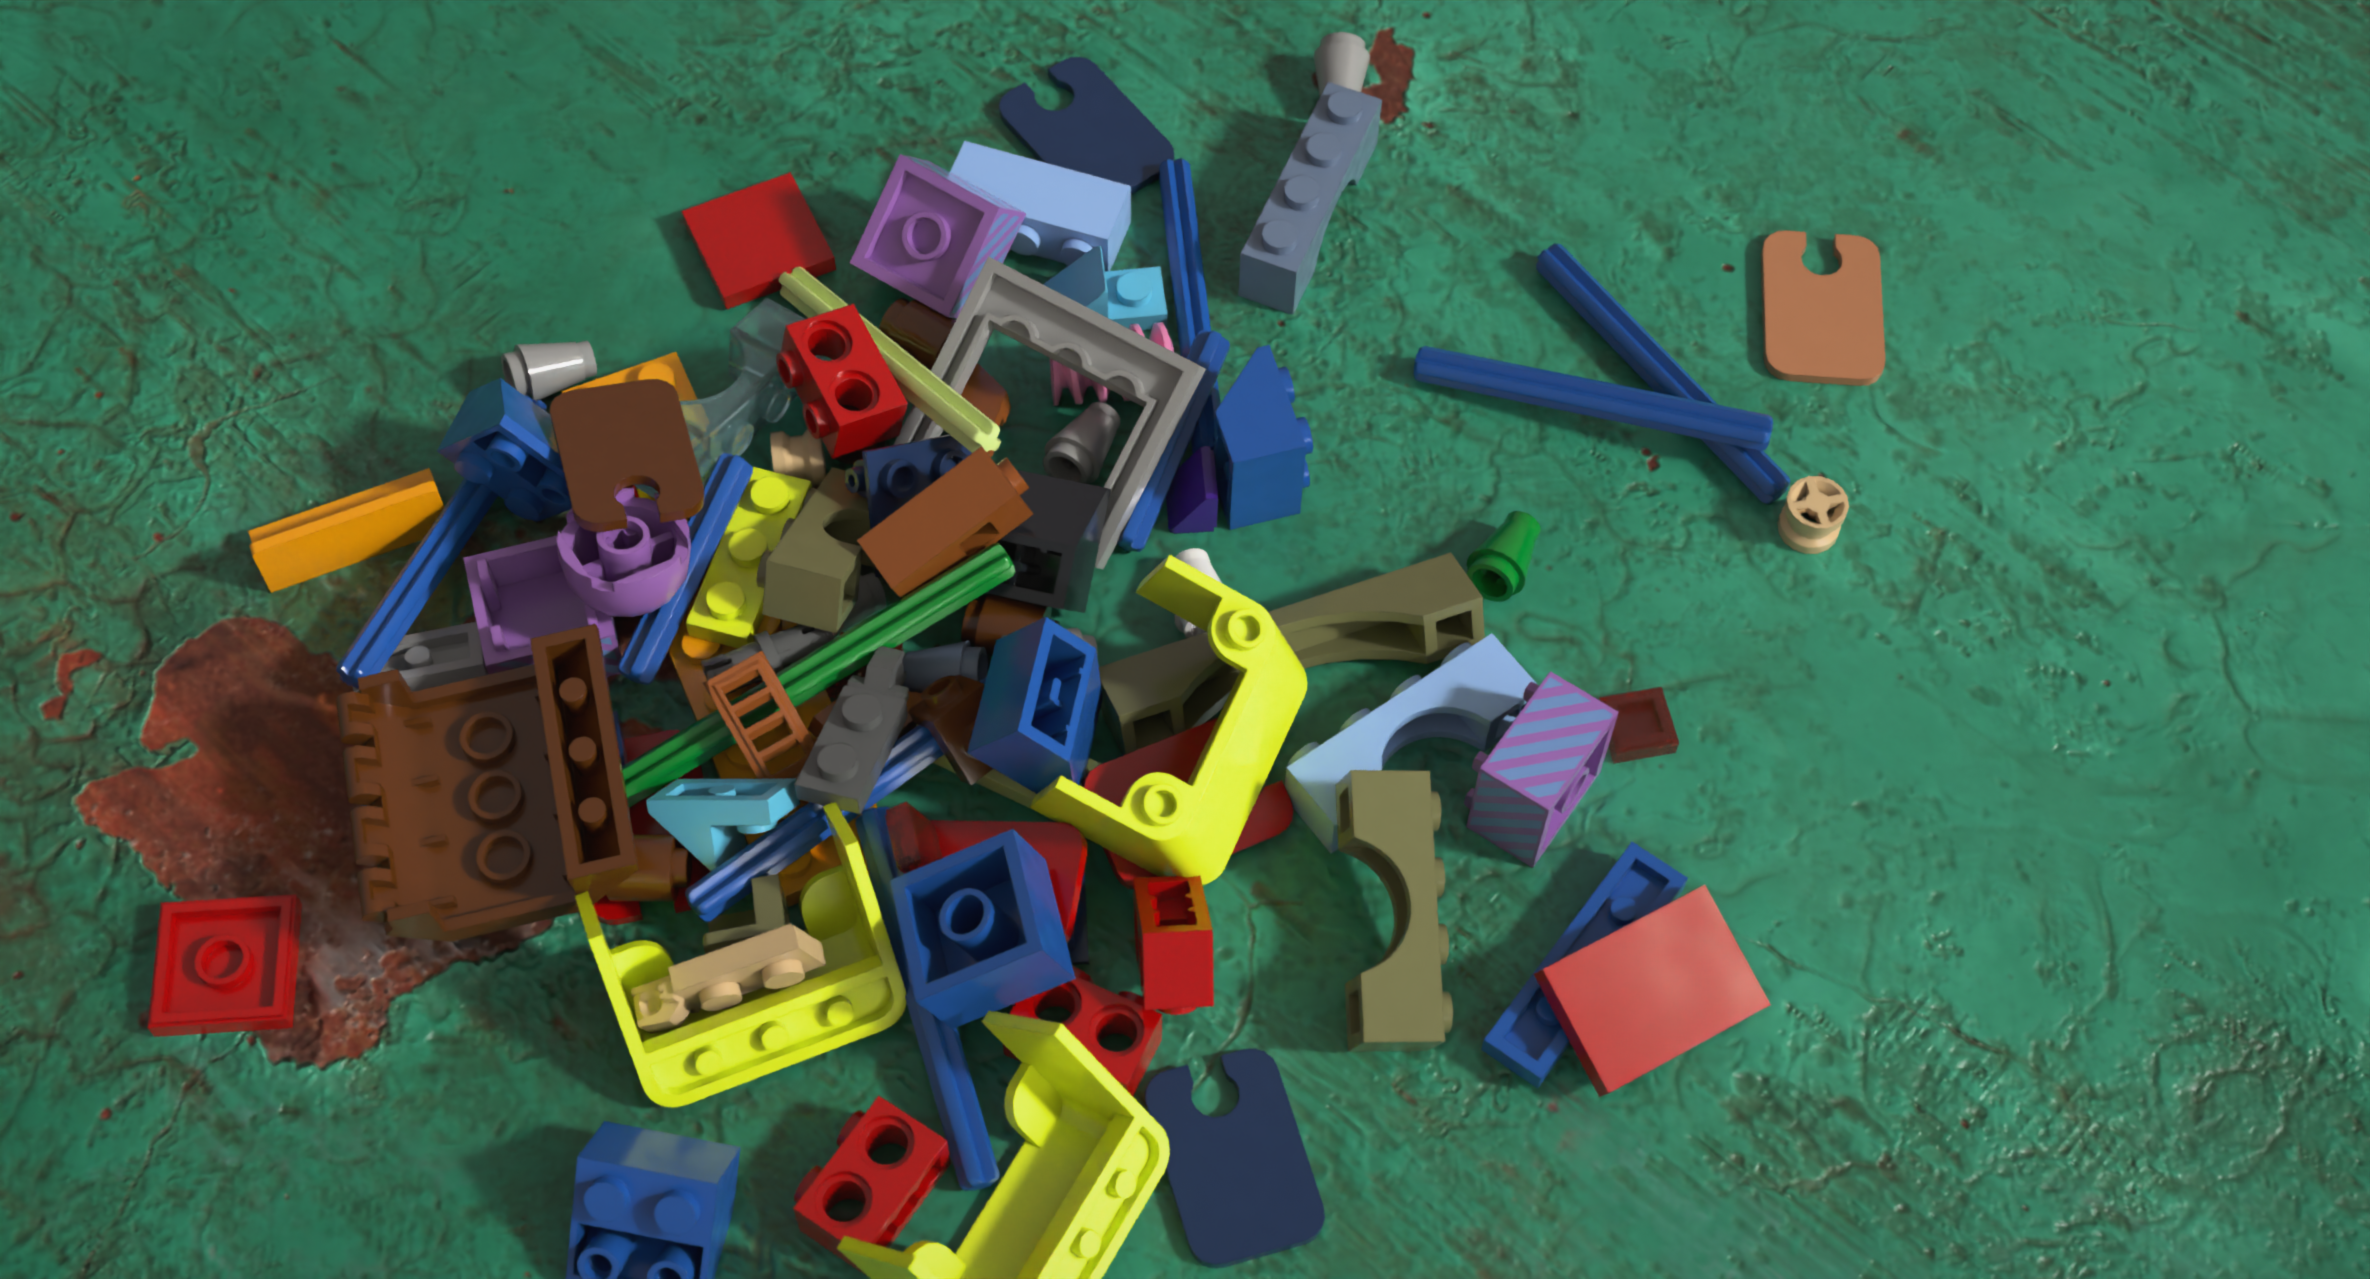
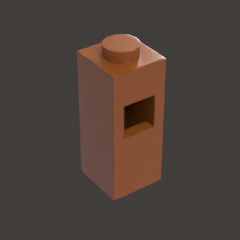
[857,446,1033,598]

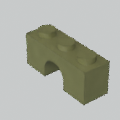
[757,467,874,634]

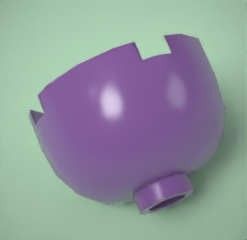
[556,488,691,617]

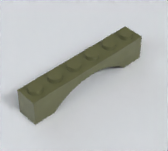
[1099,552,1485,755]

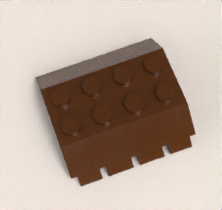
[336,624,639,942]

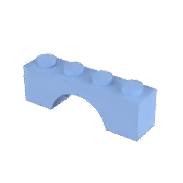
[1285,633,1538,853]

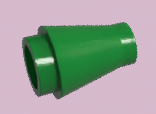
[1467,511,1541,602]

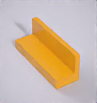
[248,468,444,593]

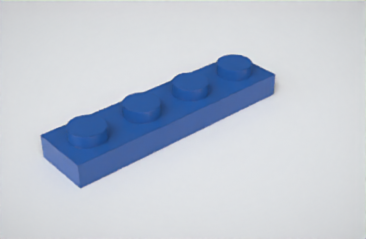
[1481,842,1688,1089]

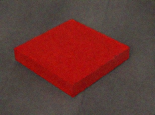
[681,172,836,310]
[148,894,302,1037]

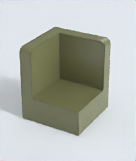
[703,874,791,954]

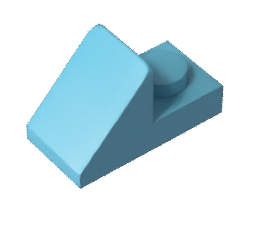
[1043,246,1167,331]
[646,778,800,871]

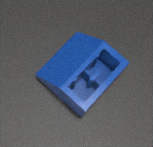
[1213,345,1313,530]
[437,378,571,522]
[967,617,1103,794]
[566,1121,741,1279]

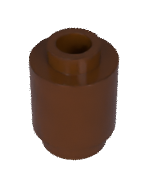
[879,298,956,371]
[961,594,1060,656]
[606,834,692,902]

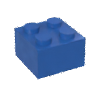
[890,829,1076,1029]

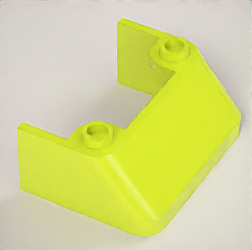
[1029,555,1307,886]
[575,802,907,1107]
[837,1011,1170,1279]

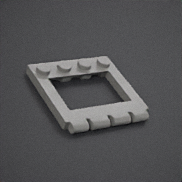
[894,256,1206,569]

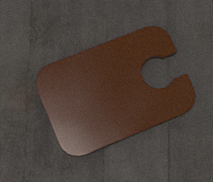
[550,379,704,532]

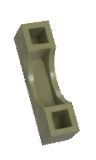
[1335,770,1453,1052]

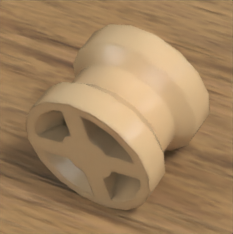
[770,429,826,489]
[1777,476,1849,554]

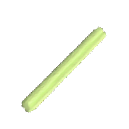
[779,267,1001,453]

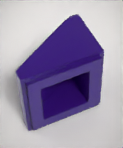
[1166,446,1218,534]

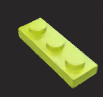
[686,467,812,648]

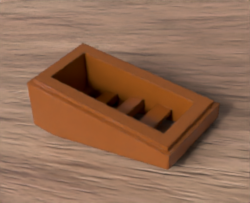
[703,650,815,779]

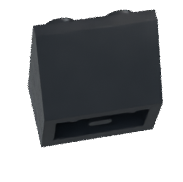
[986,470,1111,613]

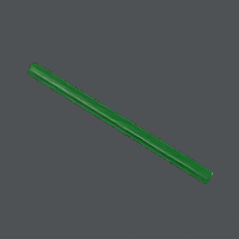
[622,543,1016,808]

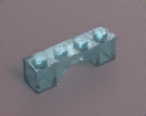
[635,298,827,498]

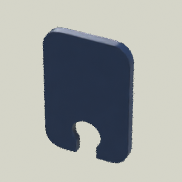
[999,57,1174,195]
[1145,1048,1325,1269]

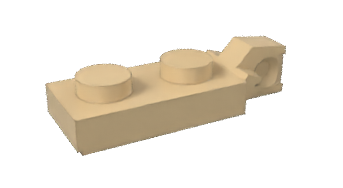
[631,923,826,1033]

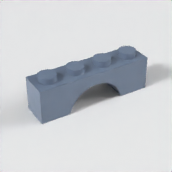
[1238,82,1382,315]

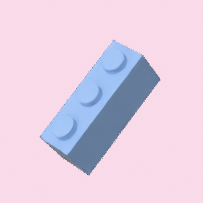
[950,141,1131,271]

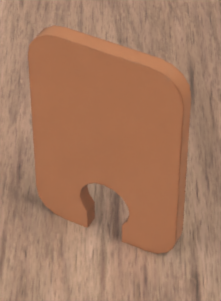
[1761,231,1885,386]

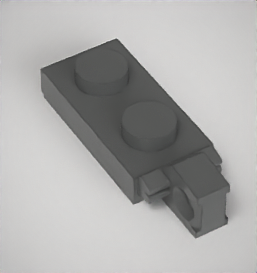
[794,646,910,814]

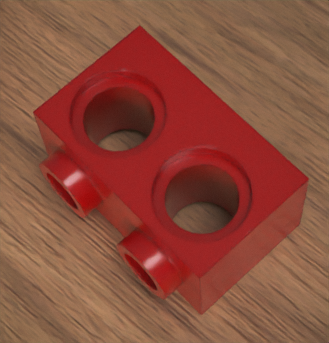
[776,304,908,459]
[1133,876,1214,1015]
[1003,966,1162,1097]
[793,1096,951,1277]

